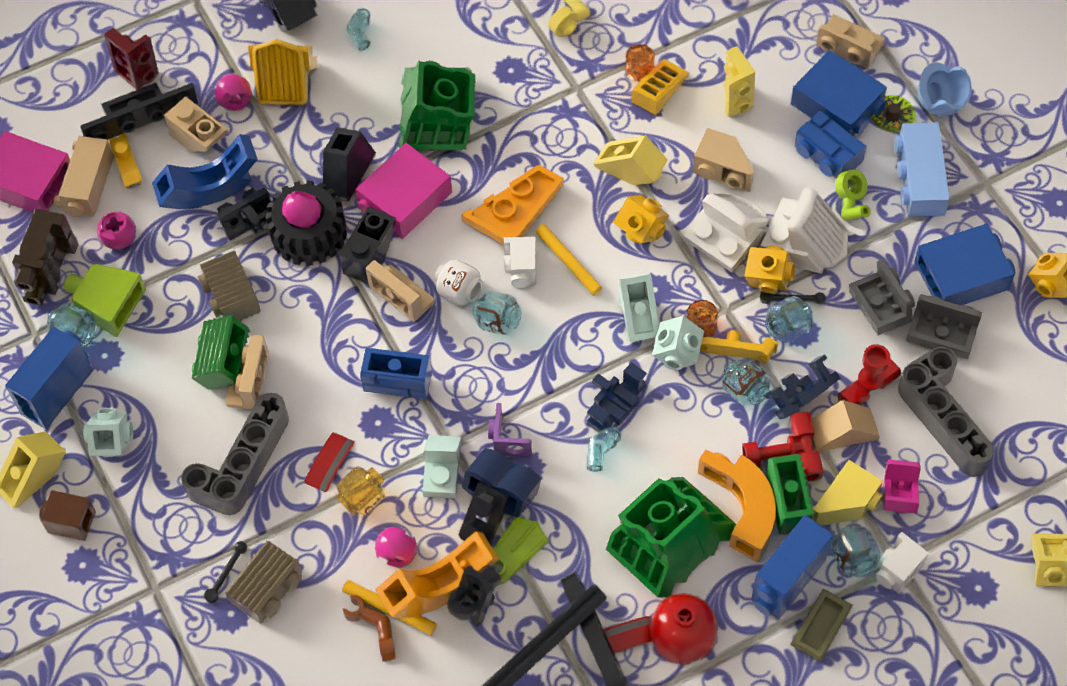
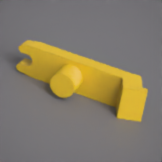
[108,133,142,188]
[700,330,778,363]

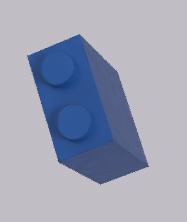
[790,50,887,136]
[914,223,1015,305]
[5,326,93,429]
[751,515,833,620]

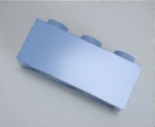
[894,122,950,217]

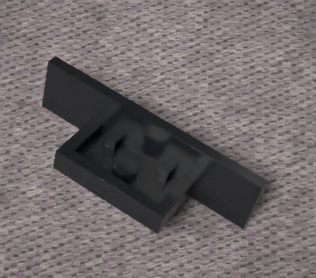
[80,82,199,140]

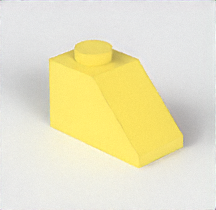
[593,135,668,186]
[0,431,66,508]
[813,460,883,526]

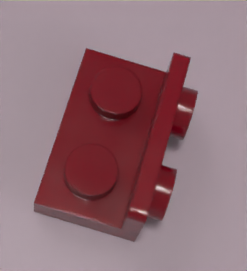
[104,28,159,90]

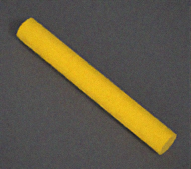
[535,224,602,296]
[342,579,437,636]

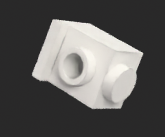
[504,237,536,288]
[875,532,929,594]

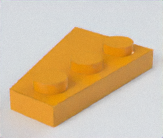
[461,164,564,245]

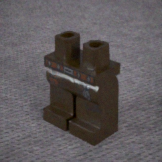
[12,208,79,306]

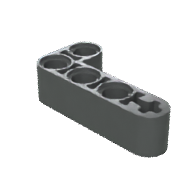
[898,347,994,477]
[181,393,289,515]

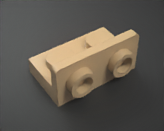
[816,14,885,69]
[366,260,434,322]
[225,334,269,410]

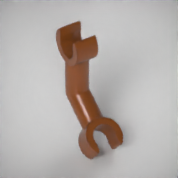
[342,595,396,662]

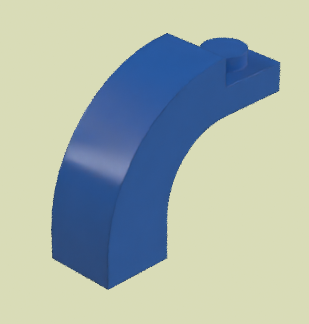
[152,134,258,209]

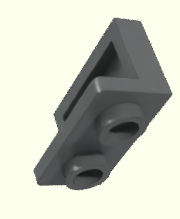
[849,259,915,336]
[906,294,982,359]

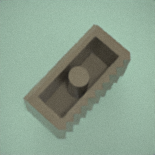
[198,250,261,321]
[225,540,302,624]

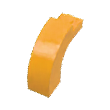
[698,449,776,563]
[375,531,500,618]

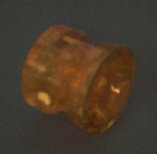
[625,44,655,82]
[686,300,718,337]

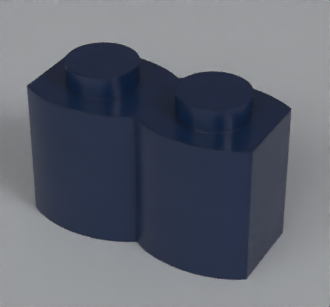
[462,448,542,518]

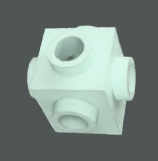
[652,316,704,370]
[83,408,133,457]

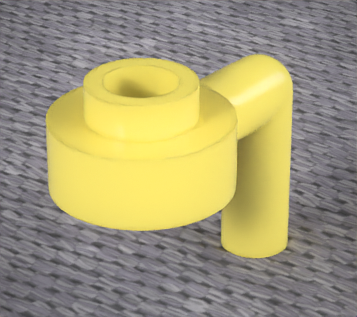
[548,0,590,37]

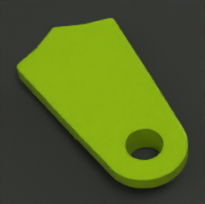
[491,517,548,585]

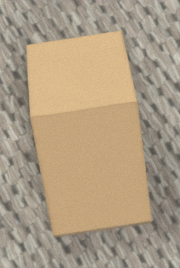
[811,400,880,452]

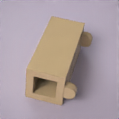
[53,136,114,217]

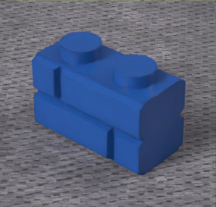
[794,111,867,179]
[360,348,432,399]

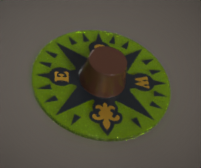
[871,95,916,132]

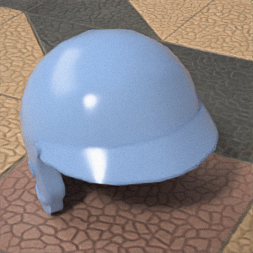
[918,62,972,116]

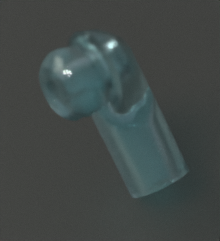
[346,8,371,51]
[587,427,621,472]

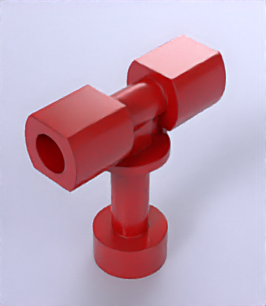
[837,344,901,405]
[742,412,824,482]

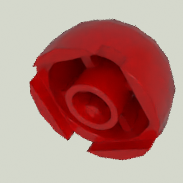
[649,593,718,665]

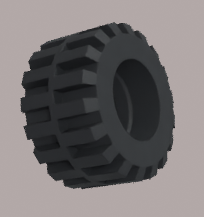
[266,181,347,266]

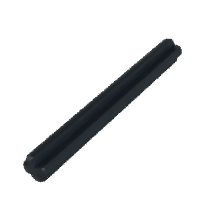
[482,584,606,686]

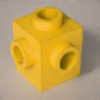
[613,195,669,244]
[744,245,795,293]
[1028,253,1067,298]

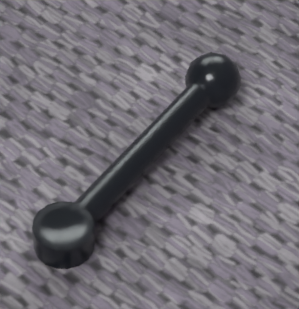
[760,292,826,305]
[204,541,247,603]

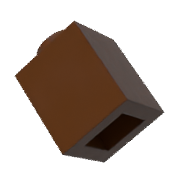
[39,490,96,541]

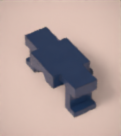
[763,355,841,420]
[587,362,647,435]

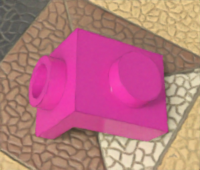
[883,460,921,514]

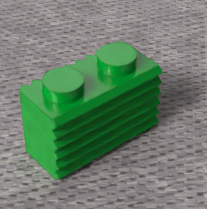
[192,315,250,390]
[766,454,815,535]

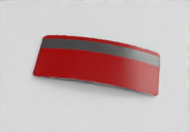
[304,432,355,492]
[604,616,652,653]

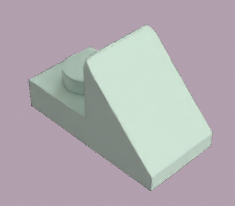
[619,274,659,342]
[422,435,461,499]

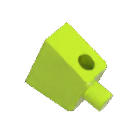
[64,264,146,337]

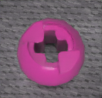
[214,74,252,111]
[282,191,321,228]
[97,212,136,250]
[375,527,417,568]

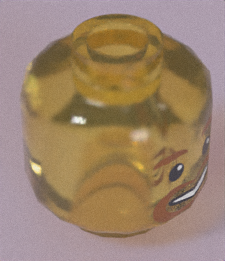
[336,466,385,516]

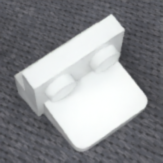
[761,187,848,274]
[682,193,769,273]

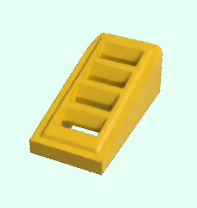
[631,59,689,115]

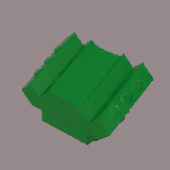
[398,61,476,151]
[606,477,736,598]

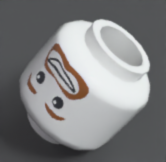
[434,259,483,305]

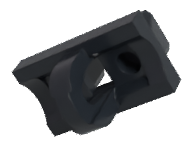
[217,187,271,241]
[458,481,511,545]
[447,565,502,627]

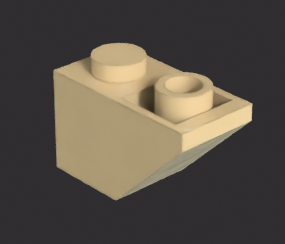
[164,97,228,152]
[693,128,754,192]

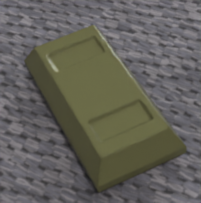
[790,589,853,662]

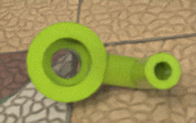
[835,169,871,221]

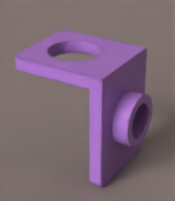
[488,403,532,457]

